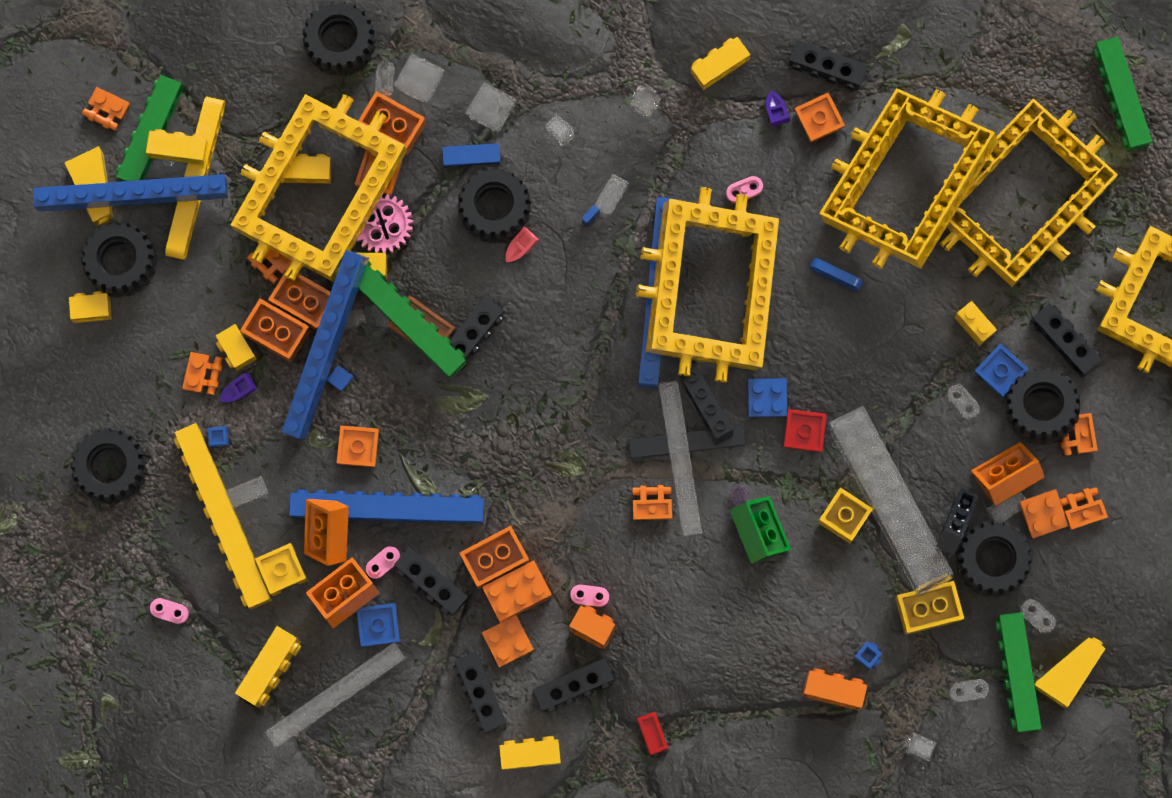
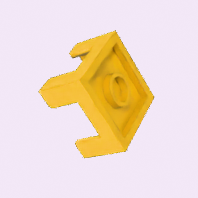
[255,543,308,596]

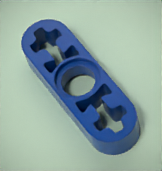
[810,258,863,291]

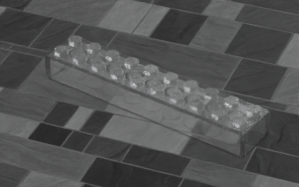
[829,406,954,596]

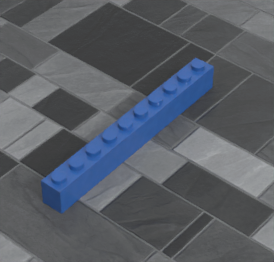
[33,174,228,212]
[638,197,676,389]
[282,250,369,439]
[289,490,485,524]

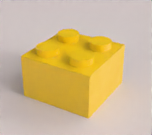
[818,488,873,544]

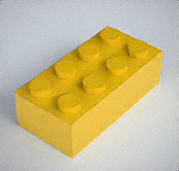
[235,626,301,708]

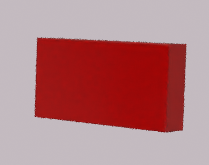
[637,712,669,756]

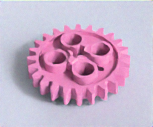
[357,194,414,254]

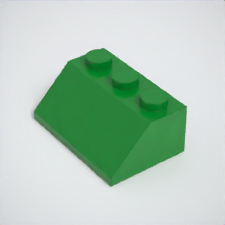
[730,496,791,564]

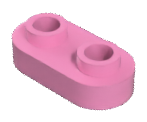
[726,176,763,203]
[366,547,400,579]
[570,585,609,607]
[150,598,189,624]

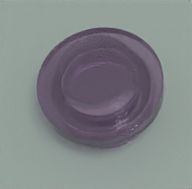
[729,486,748,505]

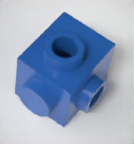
[853,641,882,670]

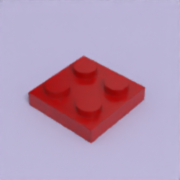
[784,409,827,453]

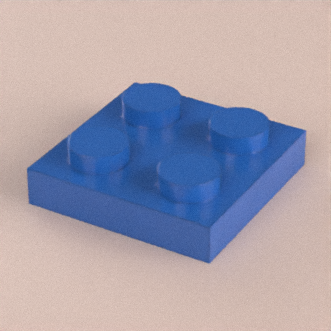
[974,343,1029,398]
[748,378,787,418]
[357,603,400,647]

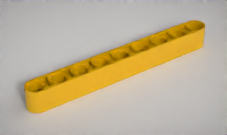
[165,97,225,260]

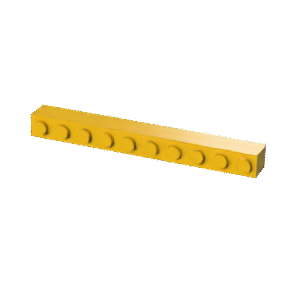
[174,423,272,610]

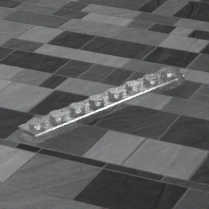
[658,381,702,536]
[265,642,406,748]

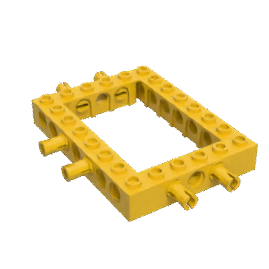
[819,88,998,269]
[231,94,407,282]
[928,99,1118,287]
[636,187,779,383]
[1096,226,1172,373]

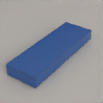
[442,143,500,167]

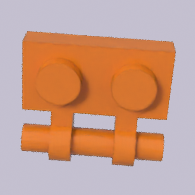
[82,87,131,131]
[247,247,292,284]
[182,352,223,395]
[1060,413,1098,456]
[632,485,672,520]
[1060,487,1108,530]

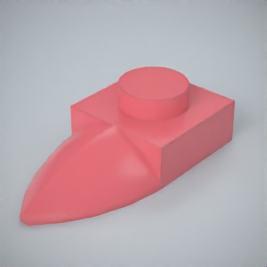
[506,227,539,262]

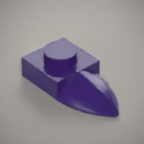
[766,91,790,127]
[219,373,257,402]

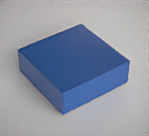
[582,205,600,227]
[327,365,354,392]
[207,426,229,448]

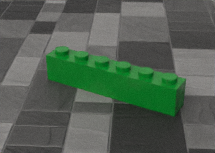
[1092,36,1152,152]
[116,75,184,182]
[995,612,1041,733]

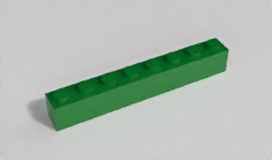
[358,260,467,380]

